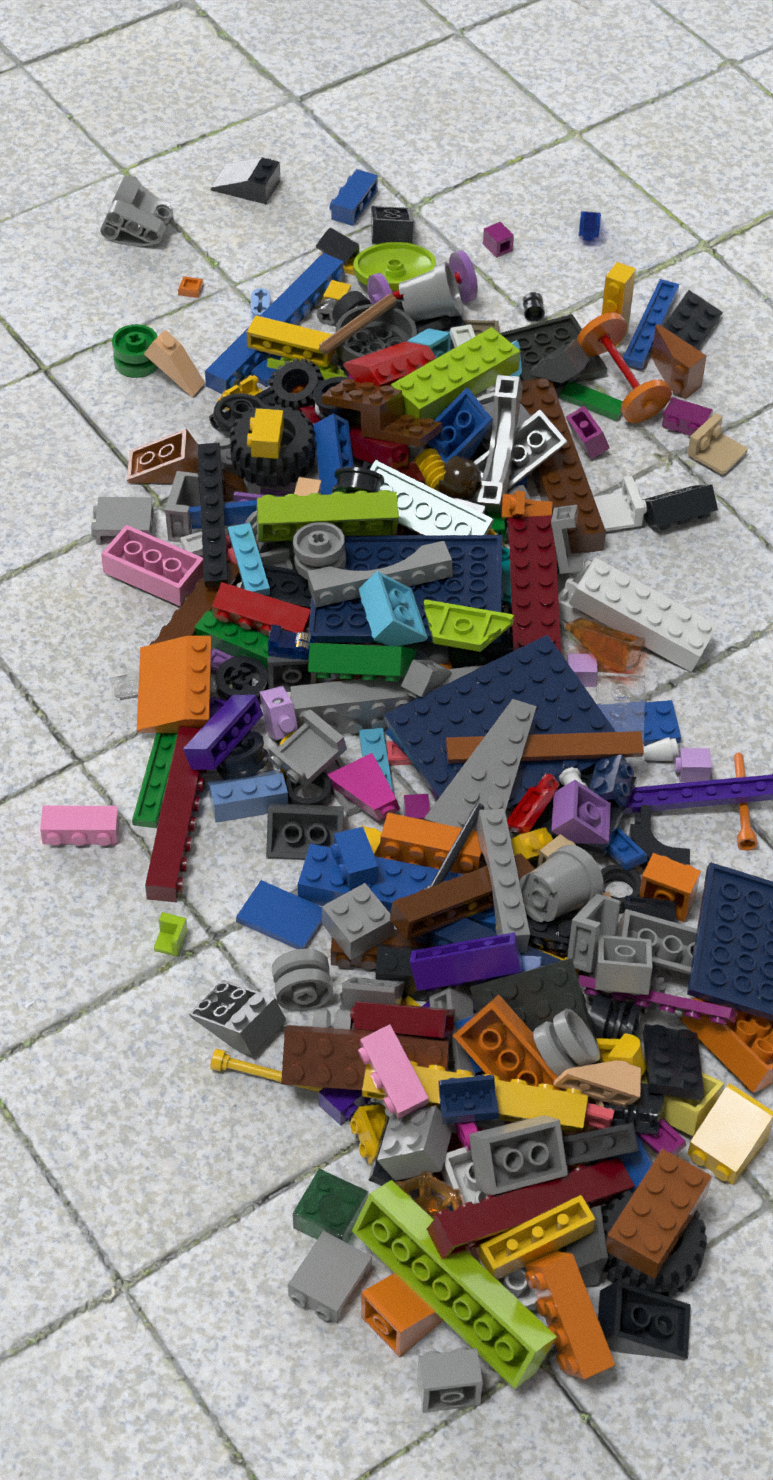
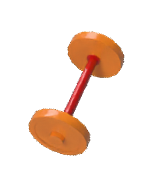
[577,313,672,423]

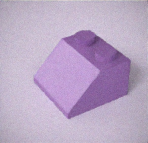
[552,780,611,844]

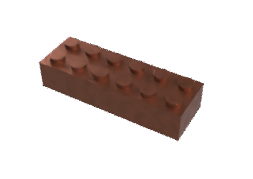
[281,1025,449,1090]

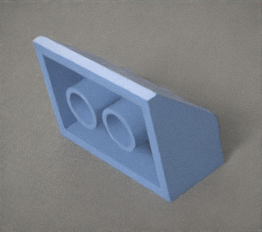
[207,769,288,823]

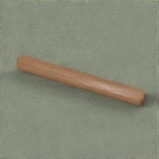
[319,294,397,355]

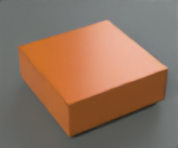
[178,276,203,298]

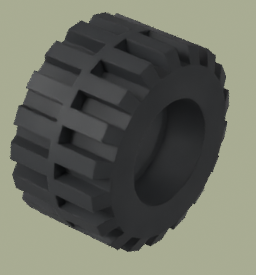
[269,358,325,412]

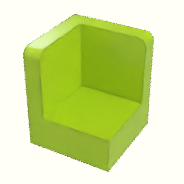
[154,912,188,957]

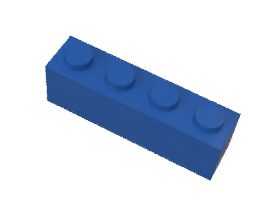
[313,414,354,495]

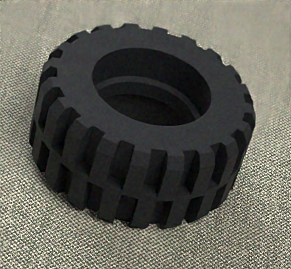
[230,404,315,488]
[602,1187,707,1298]

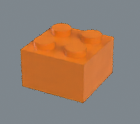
[639,853,701,923]

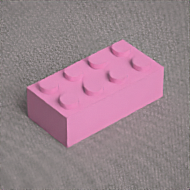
[101,525,204,606]

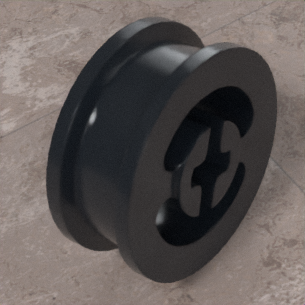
[313,377,361,422]
[332,467,385,494]
[216,656,269,704]
[217,731,269,779]

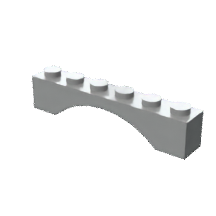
[478,375,523,513]
[307,541,453,607]
[476,809,530,953]

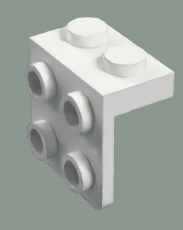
[594,476,647,531]

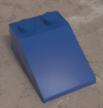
[427,388,494,463]

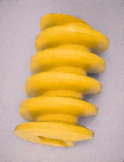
[413,448,446,492]

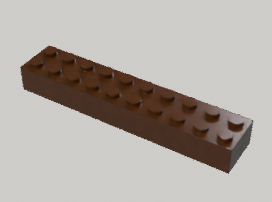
[521,378,606,554]

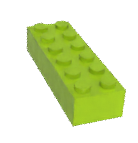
[391,327,520,420]
[257,490,399,542]

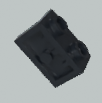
[526,914,572,955]

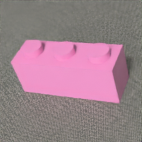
[40,805,119,846]
[358,1025,429,1119]

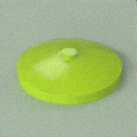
[354,242,436,291]

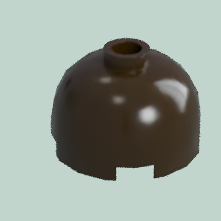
[439,456,482,501]

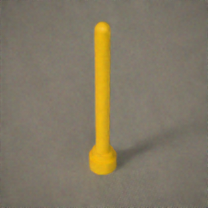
[210,1048,324,1092]

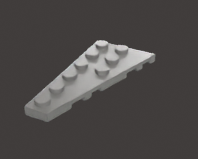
[424,699,536,831]

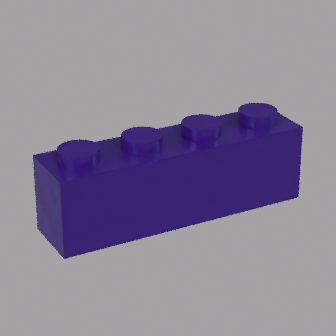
[183,695,263,770]
[410,932,522,991]

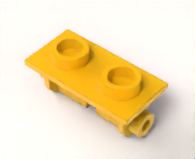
[217,375,263,410]

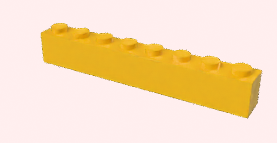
[362,1061,588,1134]

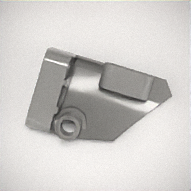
[100,176,173,246]

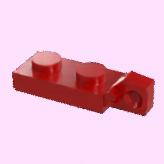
[507,774,560,834]

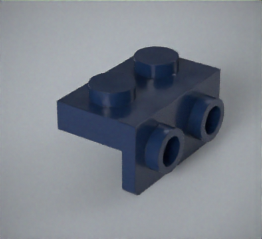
[589,754,634,807]
[438,1075,499,1125]

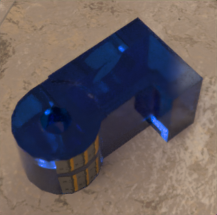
[268,624,315,660]

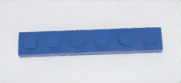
[623,279,679,369]

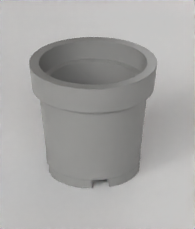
[399,262,463,323]
[519,845,604,922]

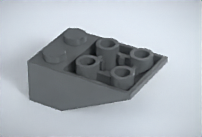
[189,980,287,1056]

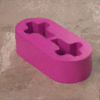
[454,1122,478,1151]

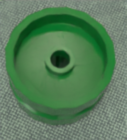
[112,324,158,378]

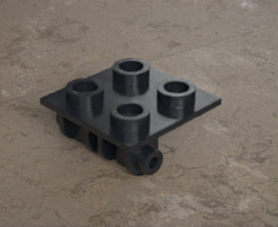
[604,1083,665,1135]

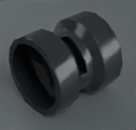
[523,292,545,322]

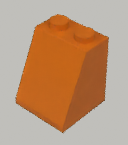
[361,1273,443,1358]

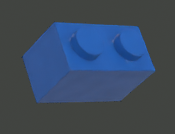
[330,827,378,888]

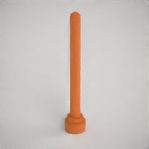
[734,752,758,851]

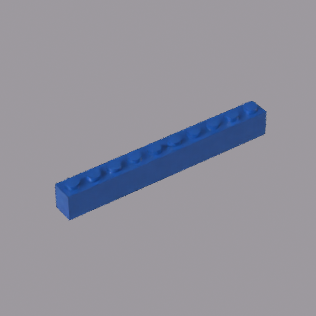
[205,253,345,394]

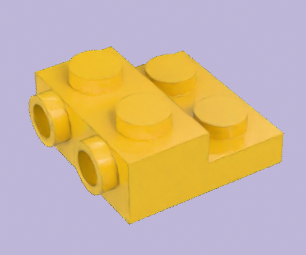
[350,1104,387,1165]

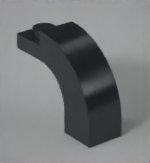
[628,805,690,870]

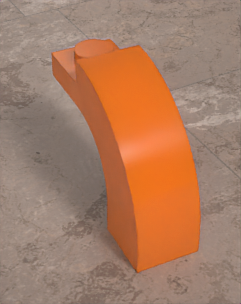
[501,491,552,522]

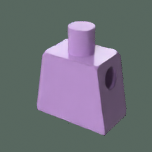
[260,686,298,740]

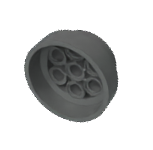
[336,304,417,363]

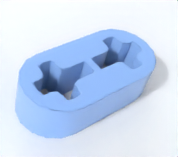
[251,288,270,320]

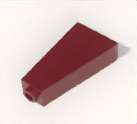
[349,424,409,469]
[350,1001,455,1038]

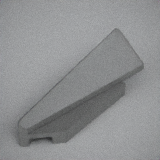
[429,981,475,1076]

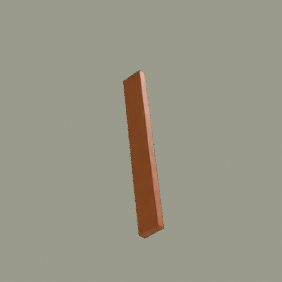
[445,731,644,764]

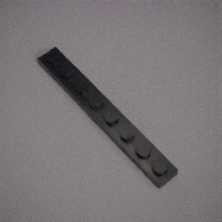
[198,442,228,587]

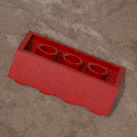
[344,341,436,387]
[212,582,311,642]

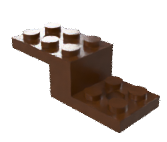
[321,379,443,447]

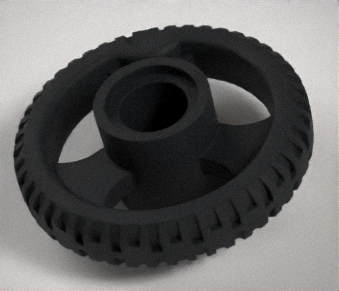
[213,393,267,434]

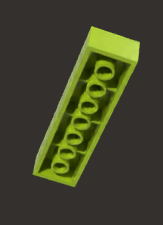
[352,1180,557,1389]

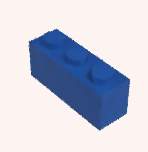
[329,169,378,226]

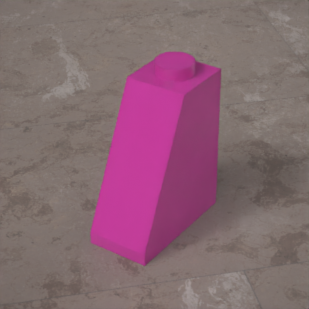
[328,753,400,821]

